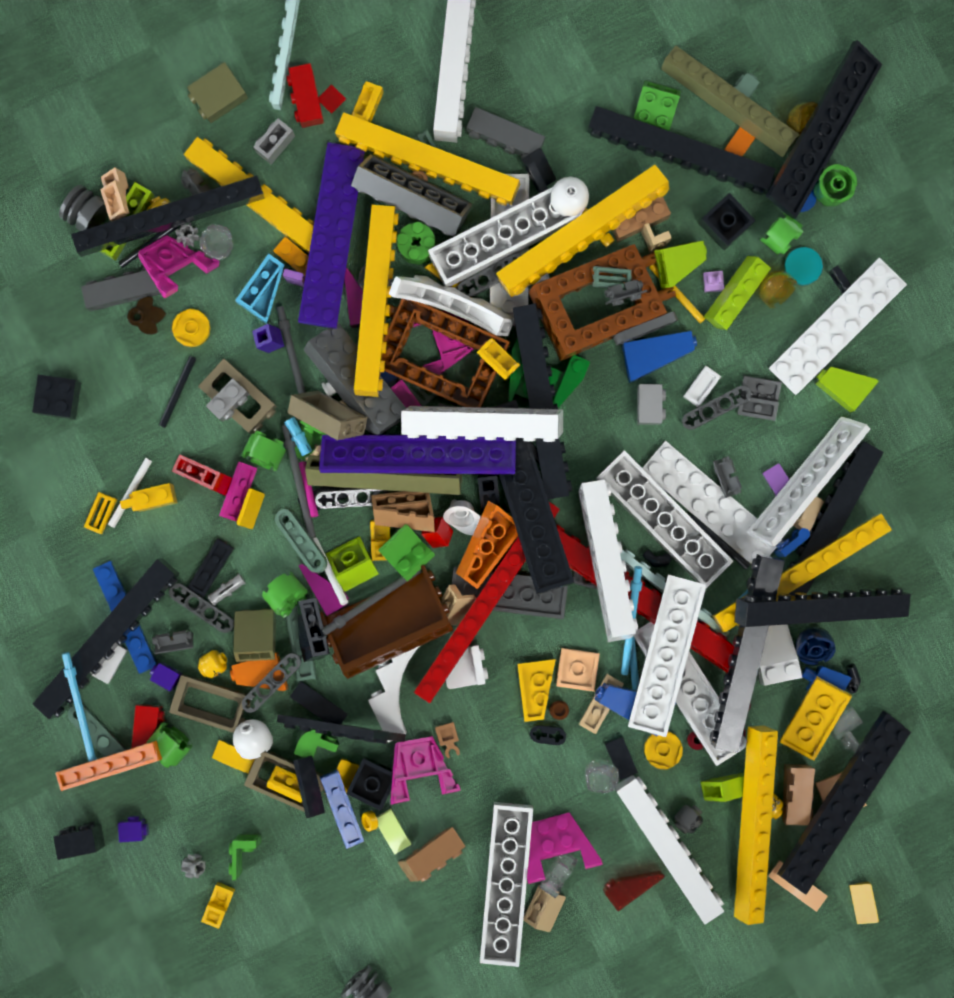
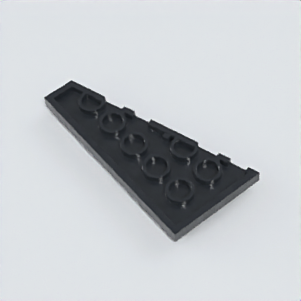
[277,714,406,744]

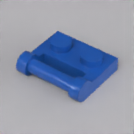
[774,528,810,558]

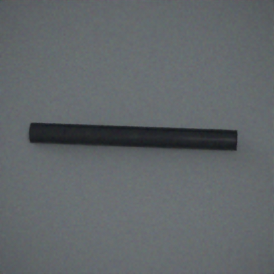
[118,225,181,268]
[159,356,196,428]
[690,514,751,570]

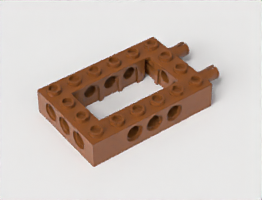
[528,244,676,361]
[382,299,510,408]

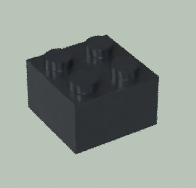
[699,193,756,251]
[32,374,81,420]
[346,756,393,811]
[53,821,105,860]

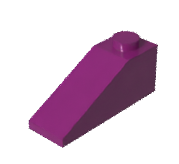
[345,268,363,328]
[298,564,349,616]

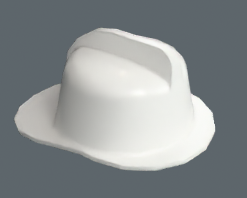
[443,499,481,536]

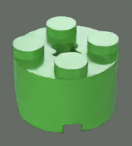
[813,164,857,207]
[760,212,804,255]
[397,222,436,265]
[242,431,286,471]
[262,572,307,618]
[147,723,192,768]

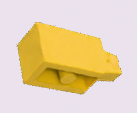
[120,483,178,512]

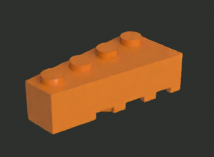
[456,501,518,589]

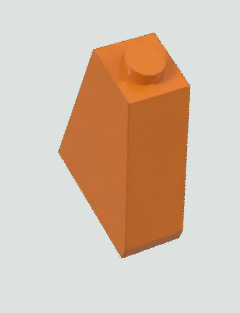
[230,652,289,691]

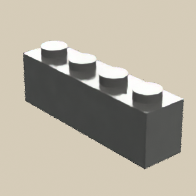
[466,107,545,159]
[81,268,161,312]

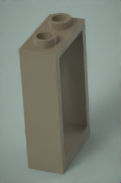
[198,359,277,434]
[288,391,368,440]
[169,674,251,733]
[244,750,324,812]

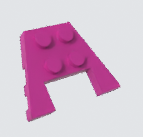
[138,235,220,298]
[413,311,475,375]
[390,736,461,805]
[527,813,603,884]

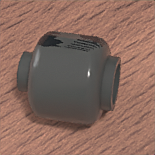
[674,805,703,834]

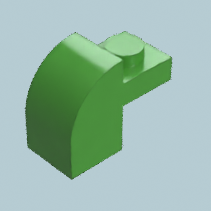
[294,729,340,759]

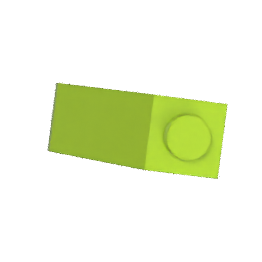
[654,241,707,288]
[815,367,879,413]
[700,772,744,802]

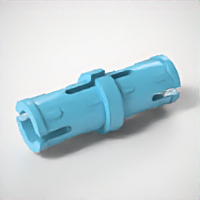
[284,417,313,456]

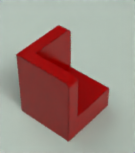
[421,517,453,548]

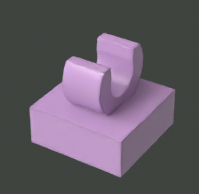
[703,271,724,292]

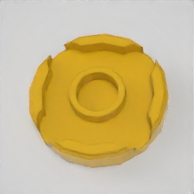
[172,309,211,347]
[644,731,683,769]

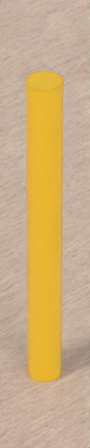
[649,264,705,324]

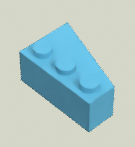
[235,254,284,324]

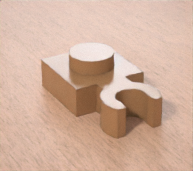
[435,722,460,758]

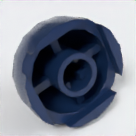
[795,627,836,665]

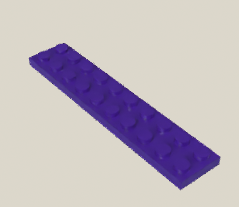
[298,142,365,329]
[319,435,516,474]

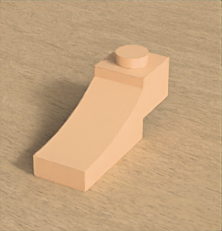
[100,168,129,221]
[768,860,828,912]

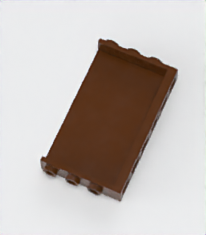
[320,565,453,679]

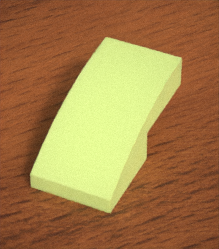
[377,808,412,854]

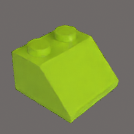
[326,536,379,592]

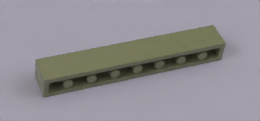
[661,46,799,157]
[305,455,463,495]

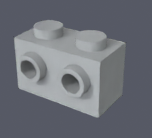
[254,118,295,165]
[206,378,250,422]
[637,384,666,425]

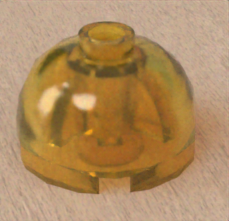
[787,102,817,139]
[758,270,797,309]

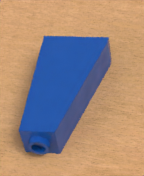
[622,331,697,383]
[594,683,676,736]

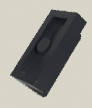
[521,148,556,193]

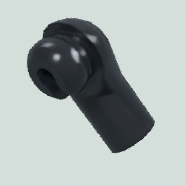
[642,549,672,567]
[846,663,861,694]

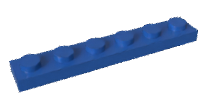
[93,561,158,674]

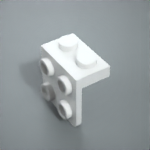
[446,645,489,689]

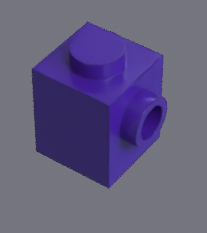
[252,324,284,353]
[150,662,183,691]
[118,816,149,843]

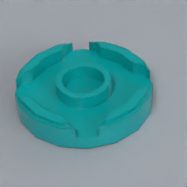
[784,247,823,286]

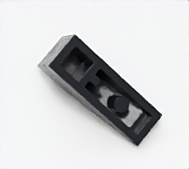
[477,474,500,514]
[297,598,330,662]

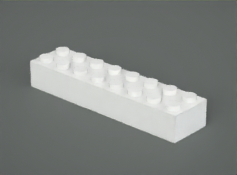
[433,0,476,143]
[428,187,582,287]
[401,406,563,442]
[596,450,733,588]
[578,479,638,642]
[614,775,724,924]
[480,802,533,967]

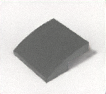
[737,375,782,421]

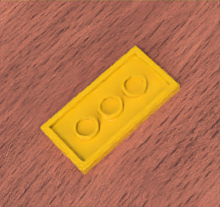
[779,676,852,761]

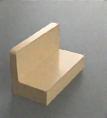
[641,223,671,253]
[793,497,824,532]
[441,585,476,625]
[523,885,566,932]

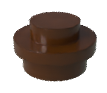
[550,700,569,720]

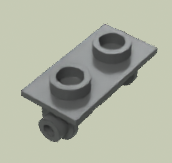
[181,168,211,196]
[604,279,647,306]
[713,456,742,498]
[152,630,193,654]

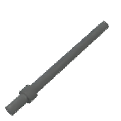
[276,306,306,394]
[282,425,316,538]
[321,570,421,636]

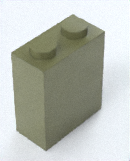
[187,62,248,123]
[233,608,276,662]

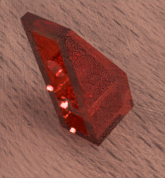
[603,871,665,912]

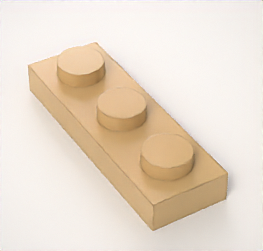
[579,674,624,734]

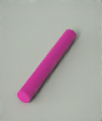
[299,461,318,517]

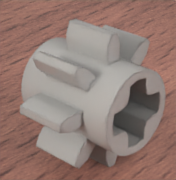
[175,223,199,248]
[181,854,206,879]

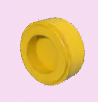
[361,811,378,832]

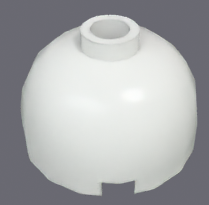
[550,176,589,216]
[233,719,273,759]

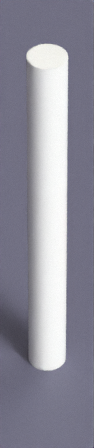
[108,458,152,528]
[313,537,348,605]

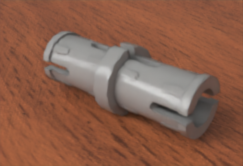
[207,574,246,606]

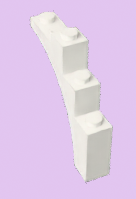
[389,275,515,337]
[368,646,420,742]

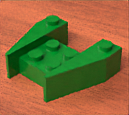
[508,337,590,409]

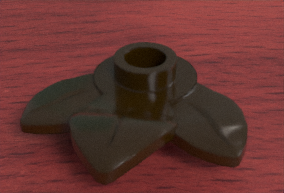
[127,297,166,335]

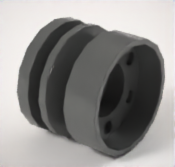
[59,185,108,231]
[340,965,393,998]

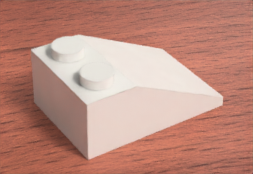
[758,625,802,686]

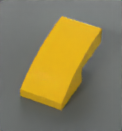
[370,520,390,561]
[212,740,256,774]
[201,882,235,929]

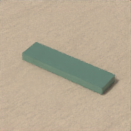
[286,605,317,682]

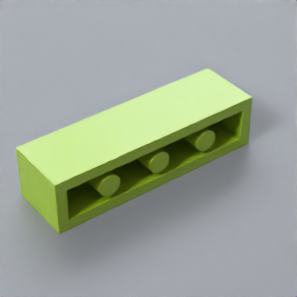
[99,182,155,261]
[704,256,771,330]

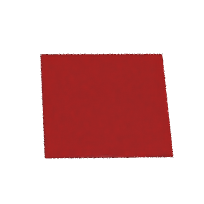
[319,84,346,114]

